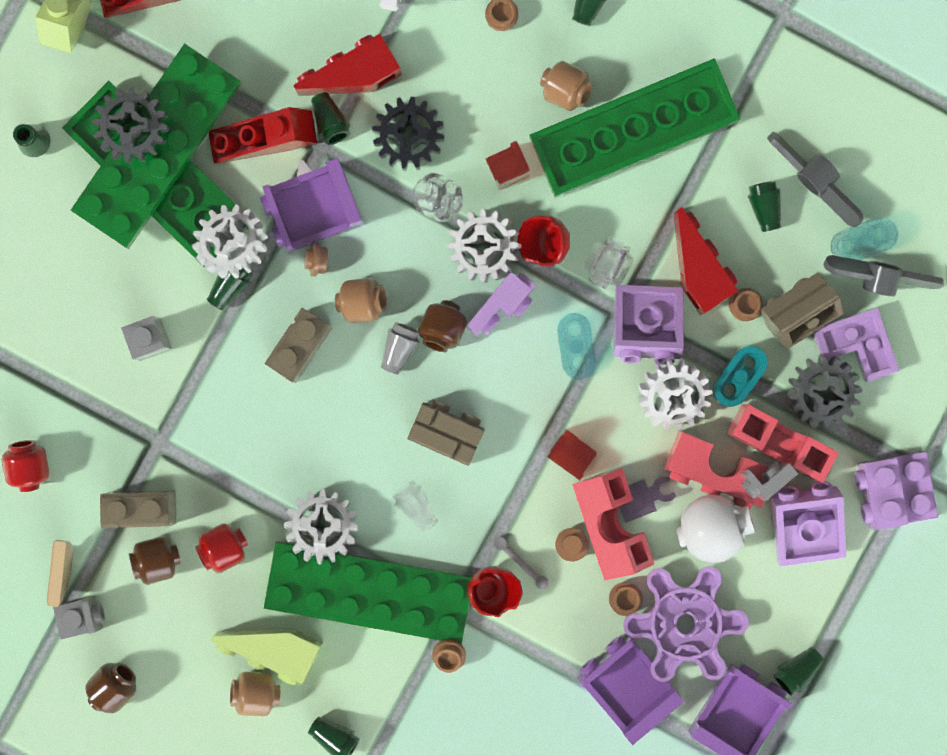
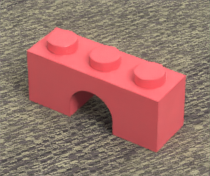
[726,404,839,483]
[663,432,768,510]
[572,468,655,580]

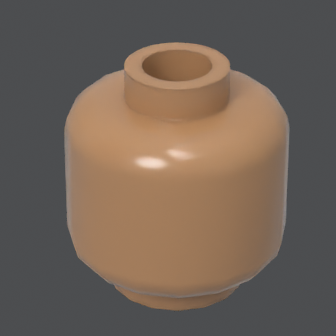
[540,61,592,111]
[335,278,387,323]
[230,672,281,717]

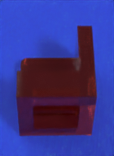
[485,141,530,190]
[546,429,597,481]

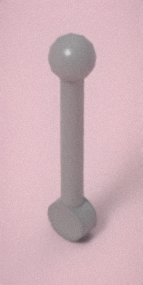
[494,537,549,589]

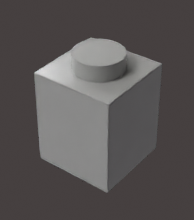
[121,316,172,361]

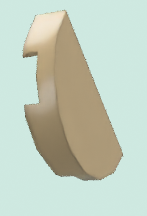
[46,540,73,607]

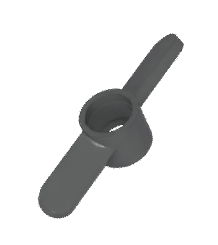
[767,132,864,227]
[823,255,944,297]

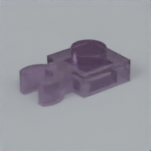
[619,476,676,523]

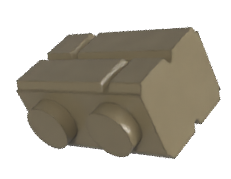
[761,272,844,350]
[264,308,333,383]
[407,399,485,466]
[100,491,176,528]

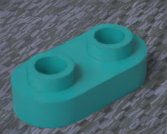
[712,346,768,407]

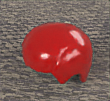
[517,215,570,267]
[467,566,523,617]

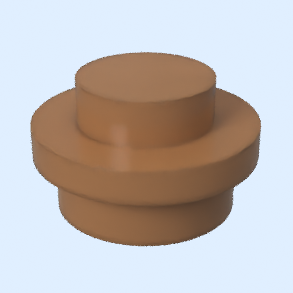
[485,0,518,31]
[304,243,328,277]
[729,288,763,321]
[555,528,589,562]
[609,582,643,616]
[432,639,466,673]

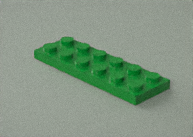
[70,43,242,249]
[529,58,741,198]
[62,80,248,268]
[263,541,472,644]

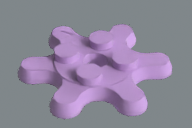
[623,566,749,682]

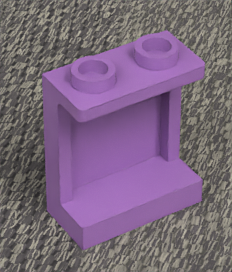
[260,157,364,253]
[577,635,684,746]
[688,663,793,755]

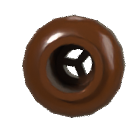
[418,300,467,352]
[128,536,181,585]
[85,663,136,713]

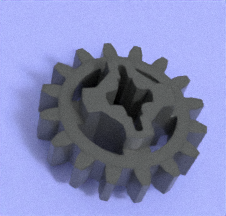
[92,87,169,164]
[786,354,863,429]

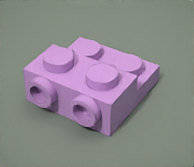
[467,272,536,337]
[613,285,684,365]
[855,451,938,530]
[770,482,846,567]

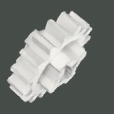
[192,204,268,279]
[447,209,521,283]
[637,359,712,431]
[284,489,358,564]

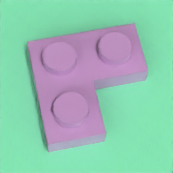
[813,307,900,382]

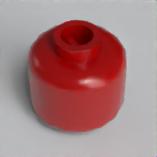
[1,440,49,492]
[195,523,248,573]

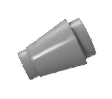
[381,322,420,374]

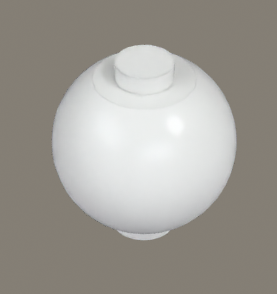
[676,495,755,563]

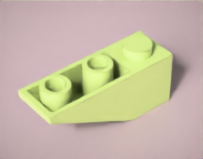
[35,0,93,53]
[210,628,323,685]

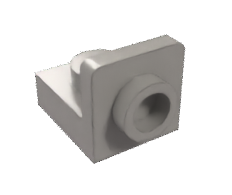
[739,462,798,501]
[53,596,105,639]

